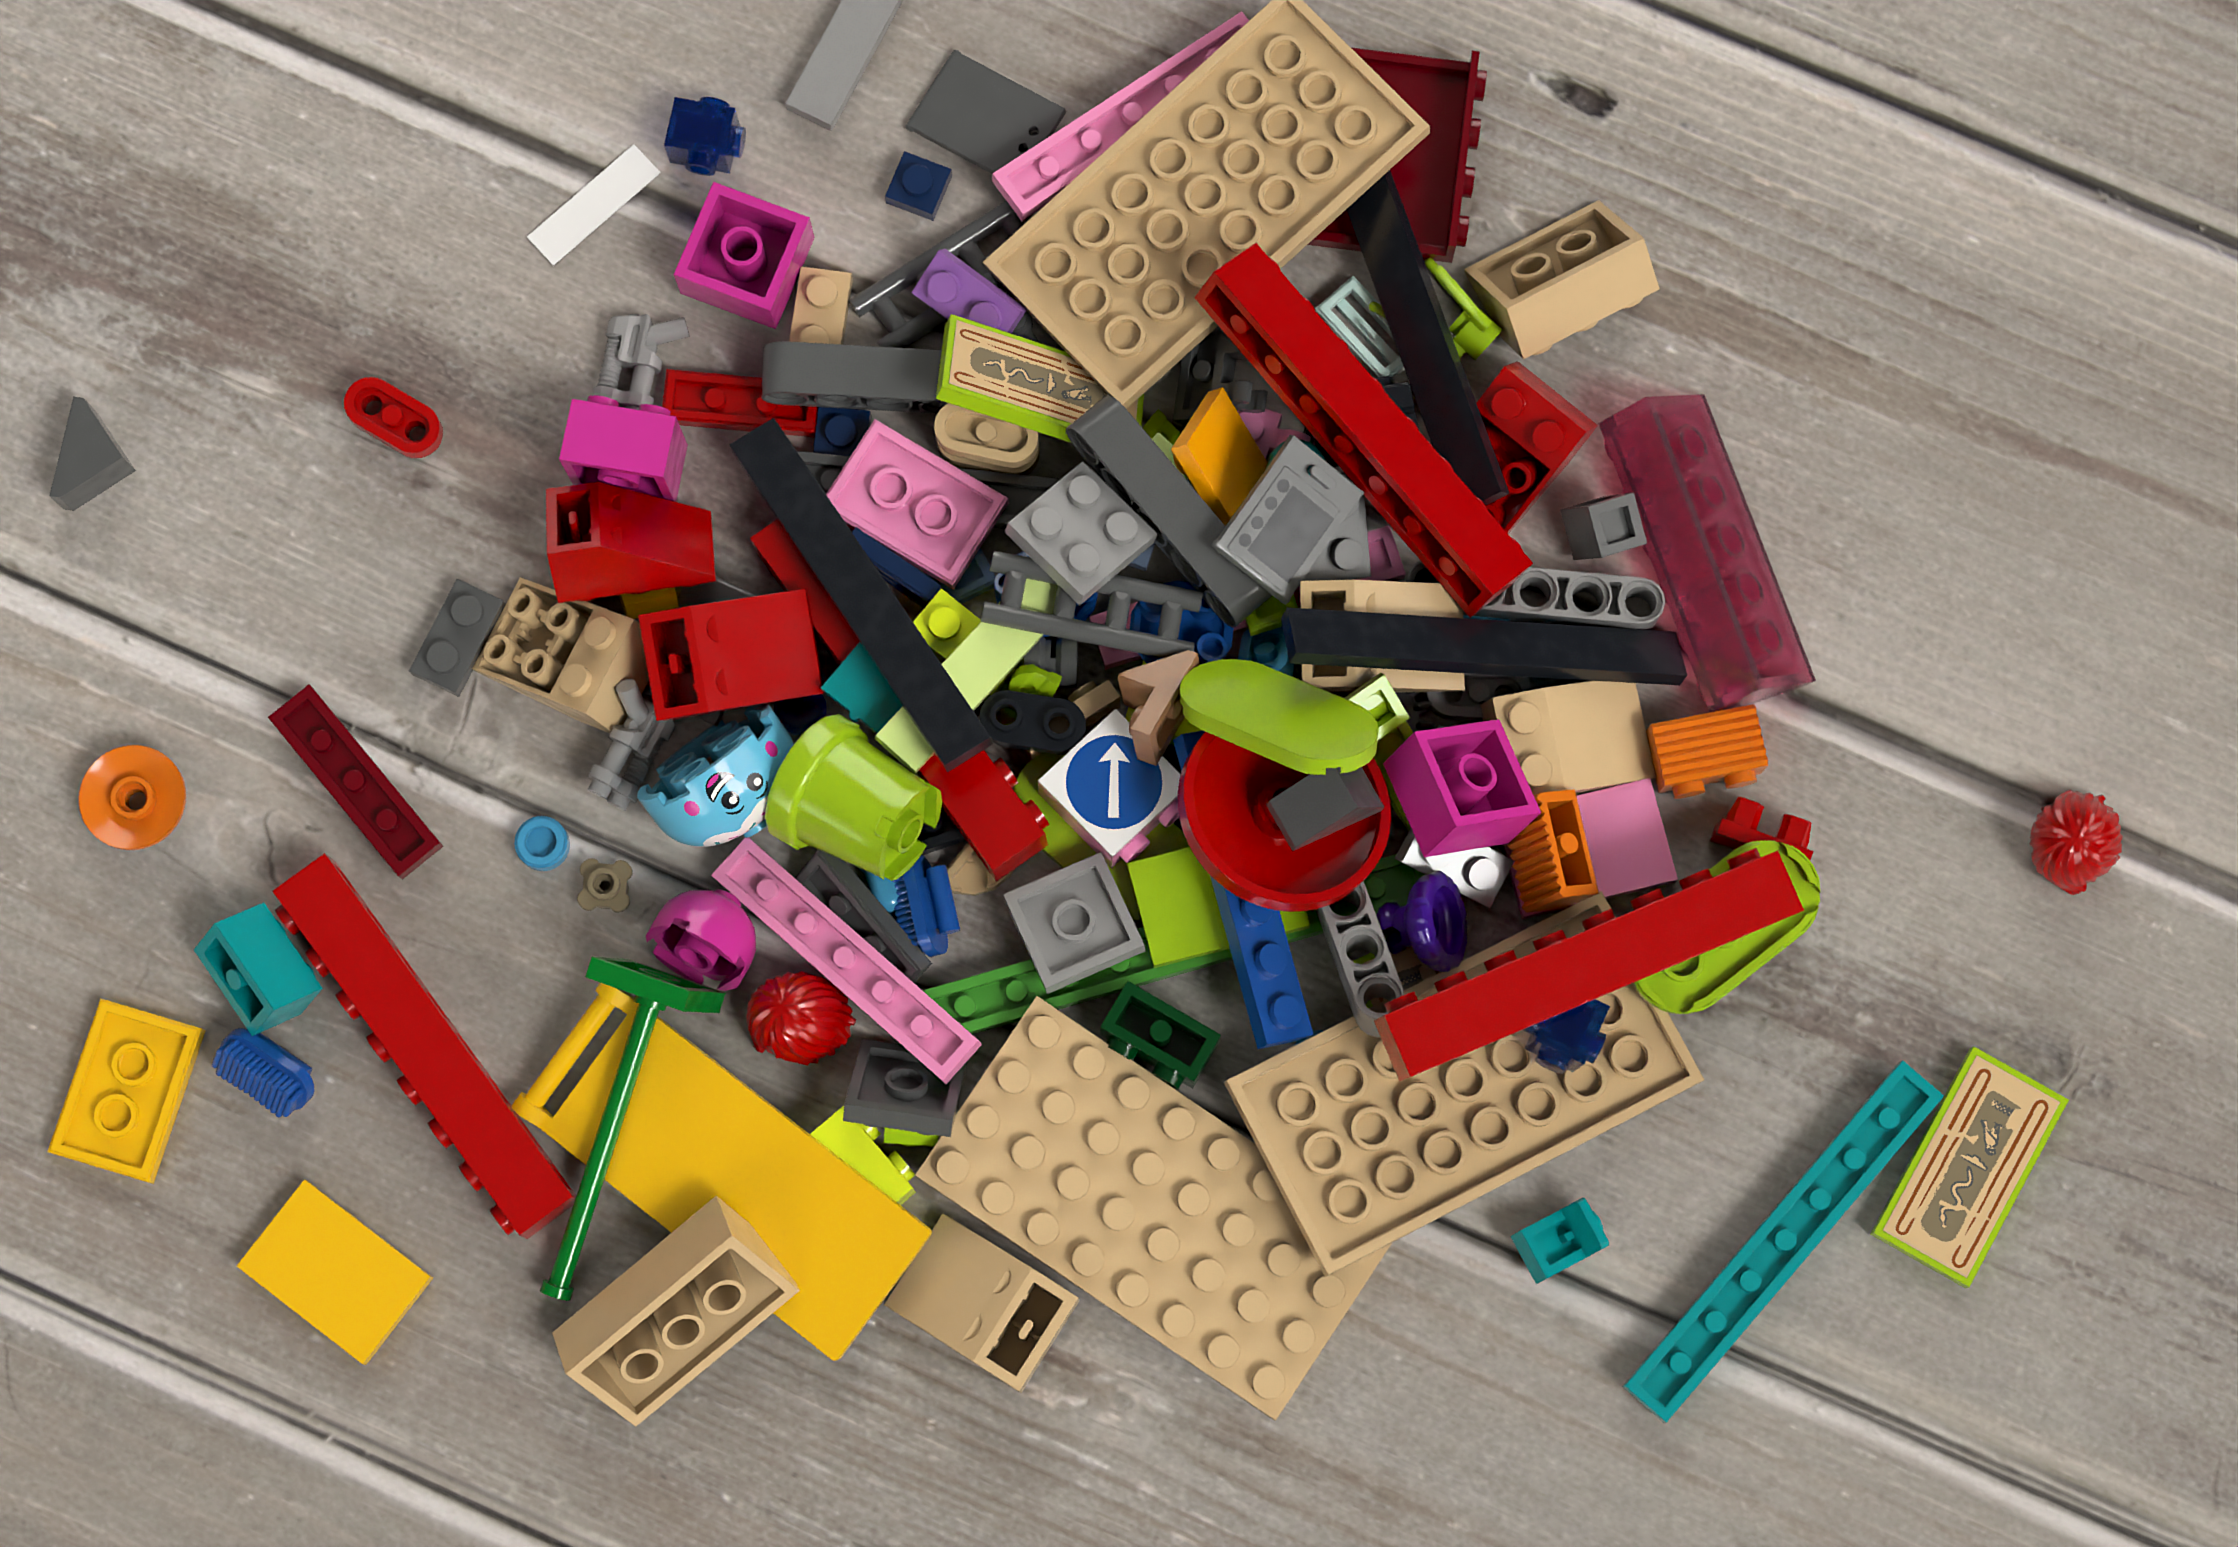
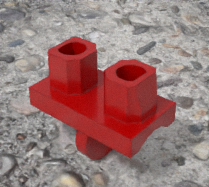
[1710,796,1814,860]

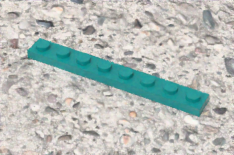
[1622,1060,1944,1423]

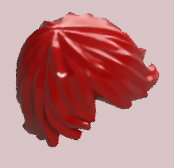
[2029,789,2123,895]
[746,971,856,1066]

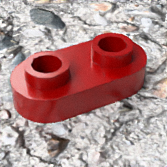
[344,377,443,458]

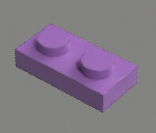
[911,249,1027,334]

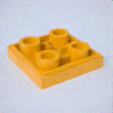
[1171,387,1267,526]

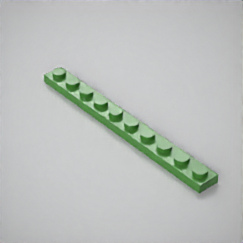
[922,854,1425,1035]

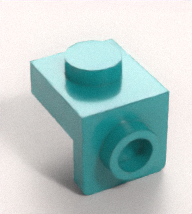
[1510,1198,1609,1284]

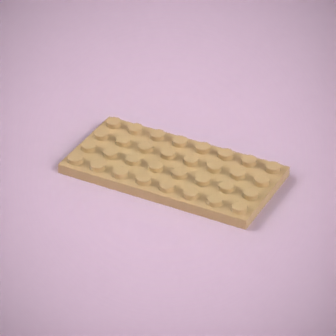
[983,0,1430,409]
[1224,891,1704,1277]
[915,996,1392,1421]

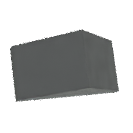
[49,396,136,511]
[1266,767,1384,851]

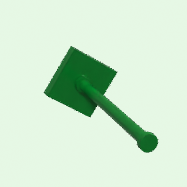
[540,956,726,1301]

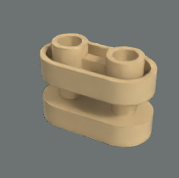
[934,403,1040,475]

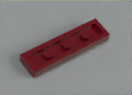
[268,684,443,880]

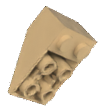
[472,577,649,733]
[1300,580,1465,694]
[884,1214,1079,1393]

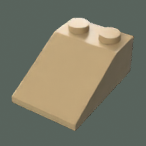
[1480,681,1656,795]

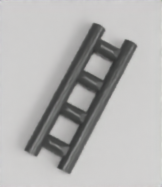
[849,201,1024,348]
[980,550,1203,658]

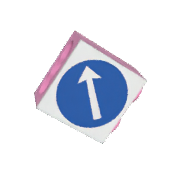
[1038,709,1181,868]

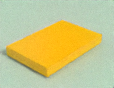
[47,998,206,1184]
[236,1179,433,1365]

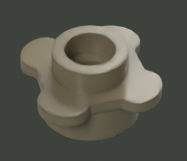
[577,858,633,913]

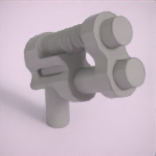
[592,314,690,410]
[588,679,675,811]

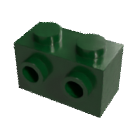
[1100,981,1221,1090]

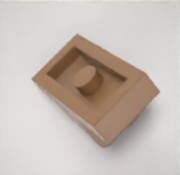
[1117,650,1200,766]

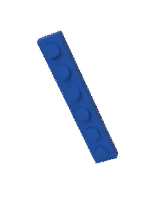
[1173,731,1314,1049]

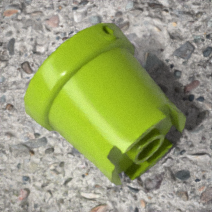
[765,714,942,881]

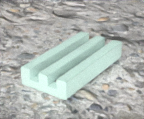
[1315,276,1405,379]

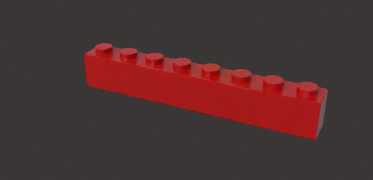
[1194,243,1533,618]
[750,519,1049,882]
[1374,848,1804,1082]
[272,853,576,1239]

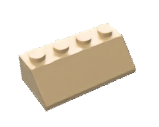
[552,1196,800,1427]

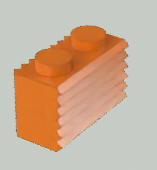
[1646,704,1768,799]
[1507,789,1599,913]

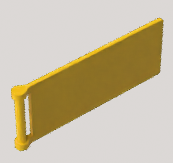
[511,983,932,1361]

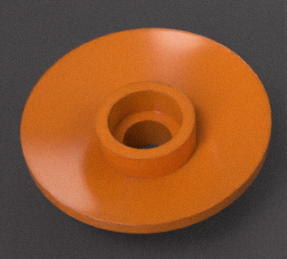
[79,745,186,850]

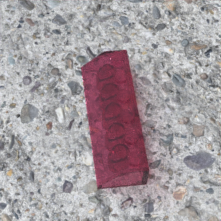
[1598,394,1816,713]

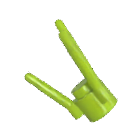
[1368,258,1503,360]

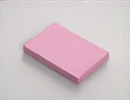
[826,419,1009,590]
[1502,778,1678,919]

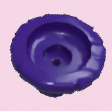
[1376,871,1467,972]

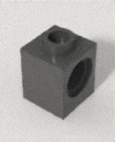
[1560,493,1647,560]

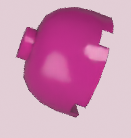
[645,889,756,991]

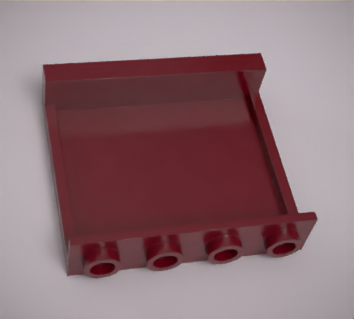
[1308,48,1487,263]

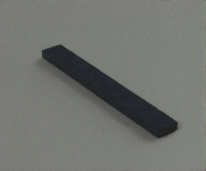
[1346,170,1510,506]
[729,418,993,772]
[1281,607,1688,686]

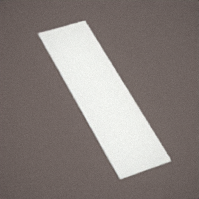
[527,144,661,266]

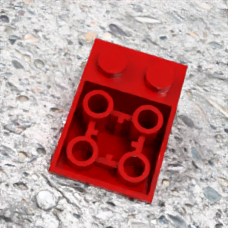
[1477,361,1598,534]
[546,482,716,603]
[638,589,824,721]

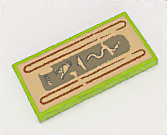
[936,314,1144,442]
[1870,1046,2069,1288]

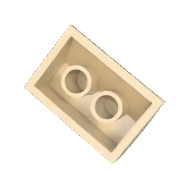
[1464,200,1660,359]

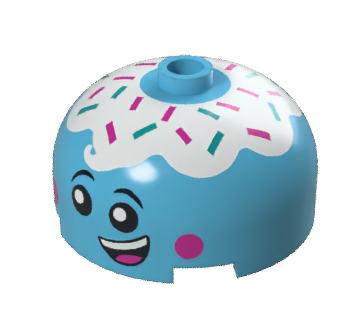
[637,704,794,847]

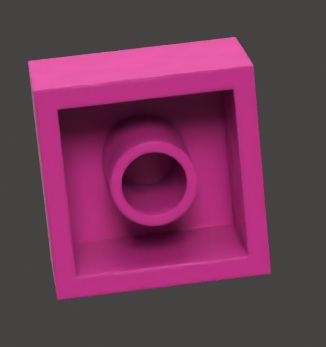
[673,182,815,329]
[559,395,688,502]
[1383,719,1541,858]

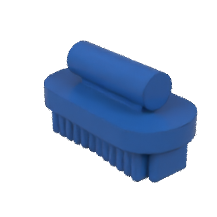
[893,855,960,957]
[212,1028,314,1117]

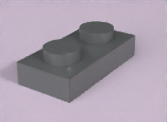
[409,579,506,697]

